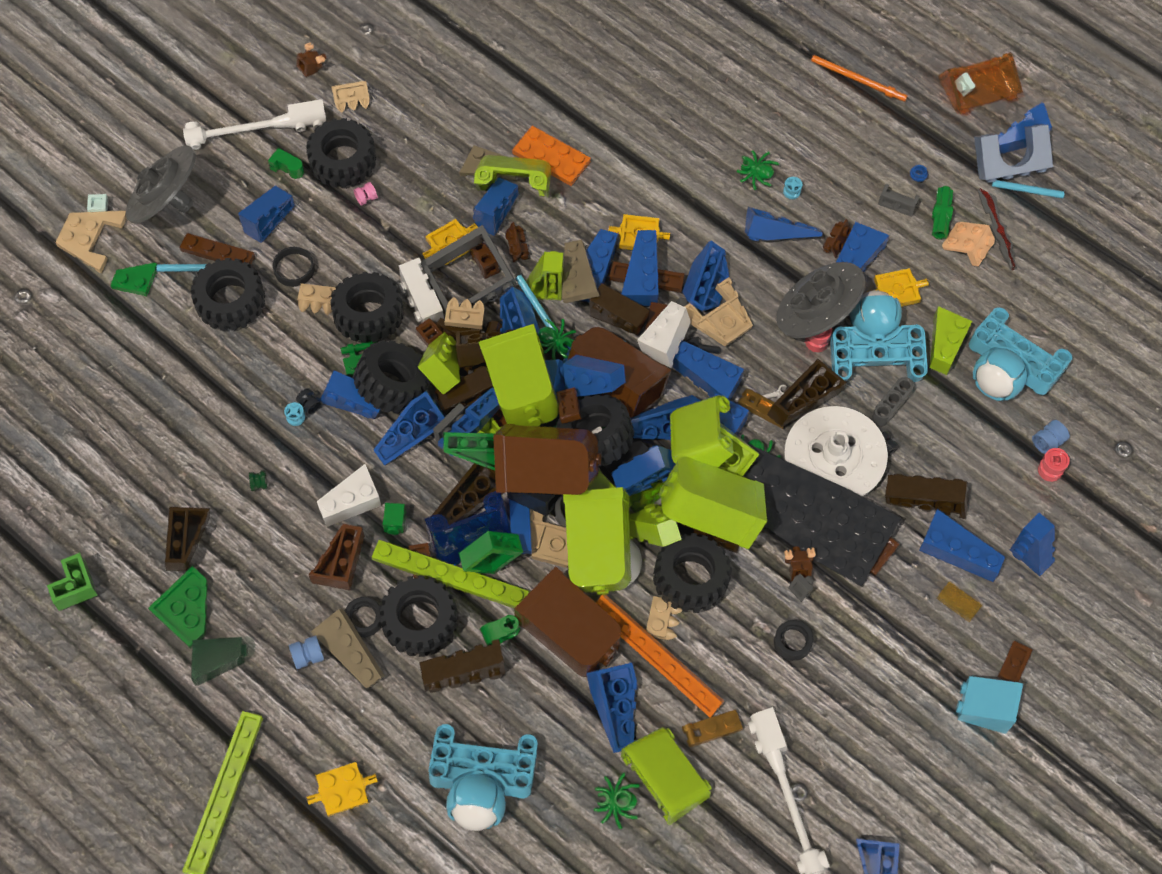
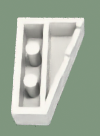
[637,301,691,368]
[317,464,381,527]

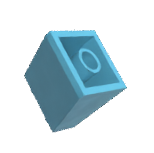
[956,676,1023,734]

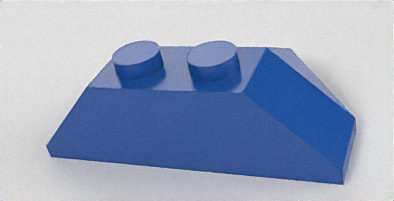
[682,241,729,311]

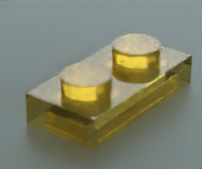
[936,582,982,622]

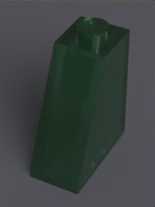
[191,637,248,686]

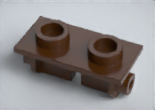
[823,219,851,258]
[505,222,529,263]

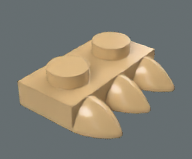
[332,81,369,113]
[297,283,336,315]
[445,297,485,329]
[646,596,682,640]

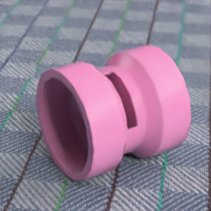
[353,182,378,206]

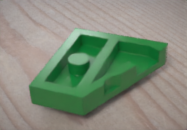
[110,263,157,296]

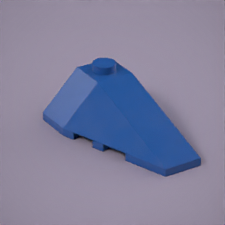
[998,102,1052,154]
[745,207,823,241]
[630,395,701,440]
[586,662,637,753]

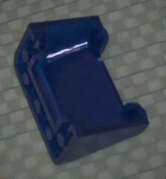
[424,491,511,566]

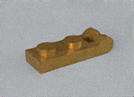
[736,389,785,429]
[682,709,743,747]

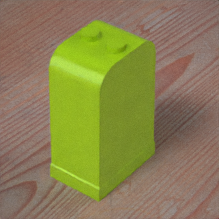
[479,324,559,427]
[659,457,767,549]
[563,487,631,595]

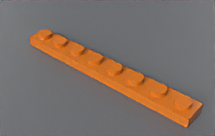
[596,595,724,718]

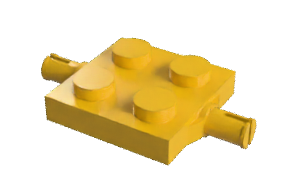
[609,214,670,250]
[422,219,478,265]
[867,268,929,307]
[306,762,378,816]

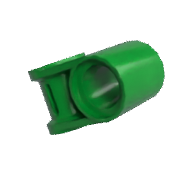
[480,615,520,646]

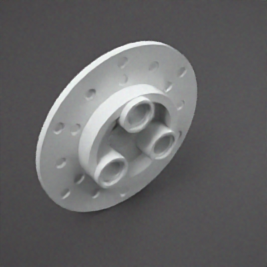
[784,406,888,497]

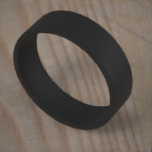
[272,247,314,287]

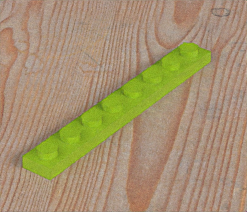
[372,540,529,608]
[182,711,263,874]

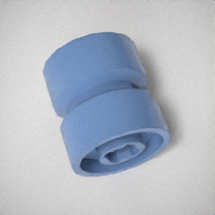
[1032,420,1070,454]
[289,635,324,669]

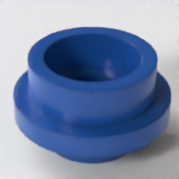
[910,165,928,182]

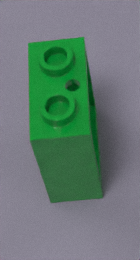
[459,531,523,574]

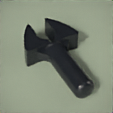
[686,337,721,354]

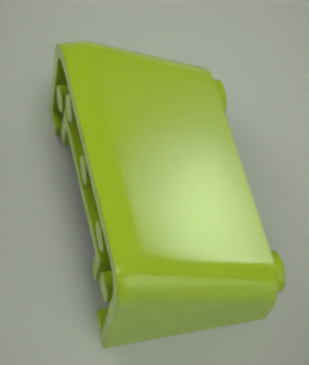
[474,155,551,197]
[670,395,734,468]
[621,727,712,826]

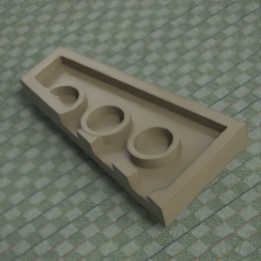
[562,239,600,304]
[311,608,385,688]

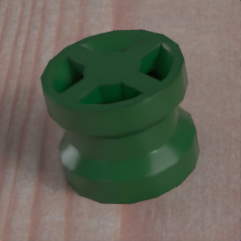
[249,470,268,491]

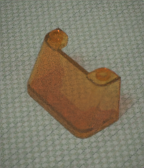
[938,52,1023,114]

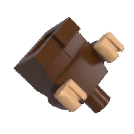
[296,42,327,77]
[784,546,816,581]

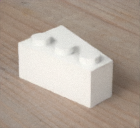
[399,258,444,323]

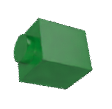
[383,503,406,535]

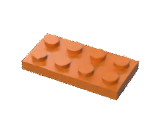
[512,126,591,186]

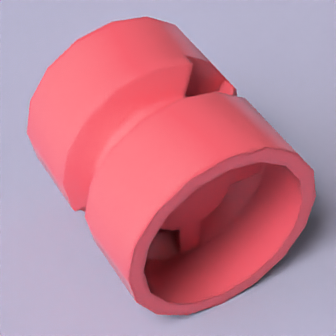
[805,328,832,353]
[1038,448,1070,482]

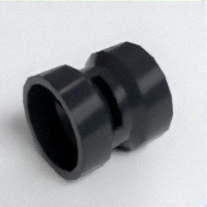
[296,388,323,415]
[882,431,899,456]

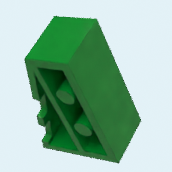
[443,432,495,470]

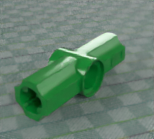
[932,186,953,240]

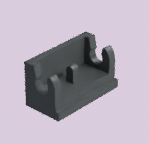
[878,183,920,217]

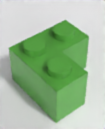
[47,553,98,611]

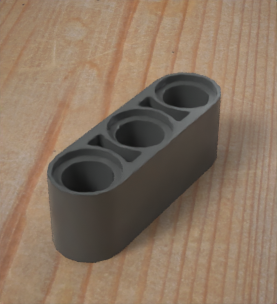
[872,377,914,427]

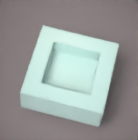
[954,72,976,96]
[87,194,108,212]

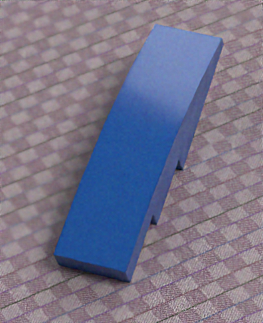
[438,388,500,456]
[509,499,532,554]

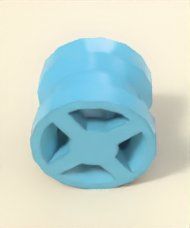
[783,177,802,199]
[284,402,305,426]

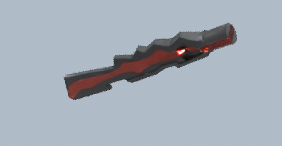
[978,188,1017,270]

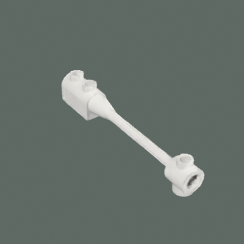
[183,99,326,150]
[748,707,830,874]

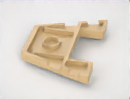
[55,211,127,273]
[684,277,753,347]
[530,509,568,568]

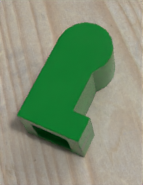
[268,148,304,179]

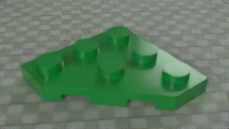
[148,566,208,649]

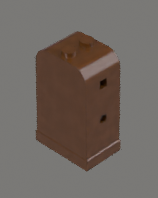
[567,327,671,418]
[494,424,601,495]
[514,566,621,677]

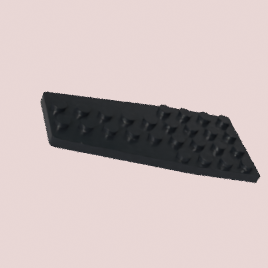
[742,444,901,587]

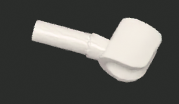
[762,385,787,399]

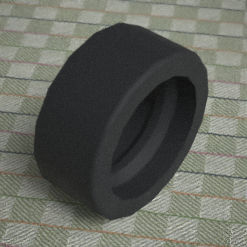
[345,597,381,638]
[774,620,814,661]

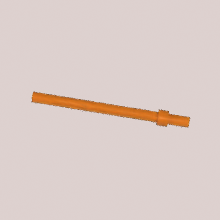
[811,55,908,102]

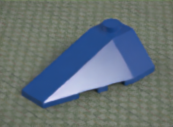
[373,391,446,465]

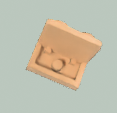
[942,222,995,266]

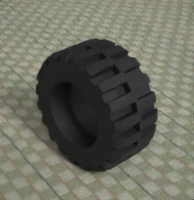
[306,118,377,188]
[191,258,266,331]
[330,272,404,343]
[353,340,430,413]
[556,394,634,467]
[653,533,732,613]
[379,575,458,657]

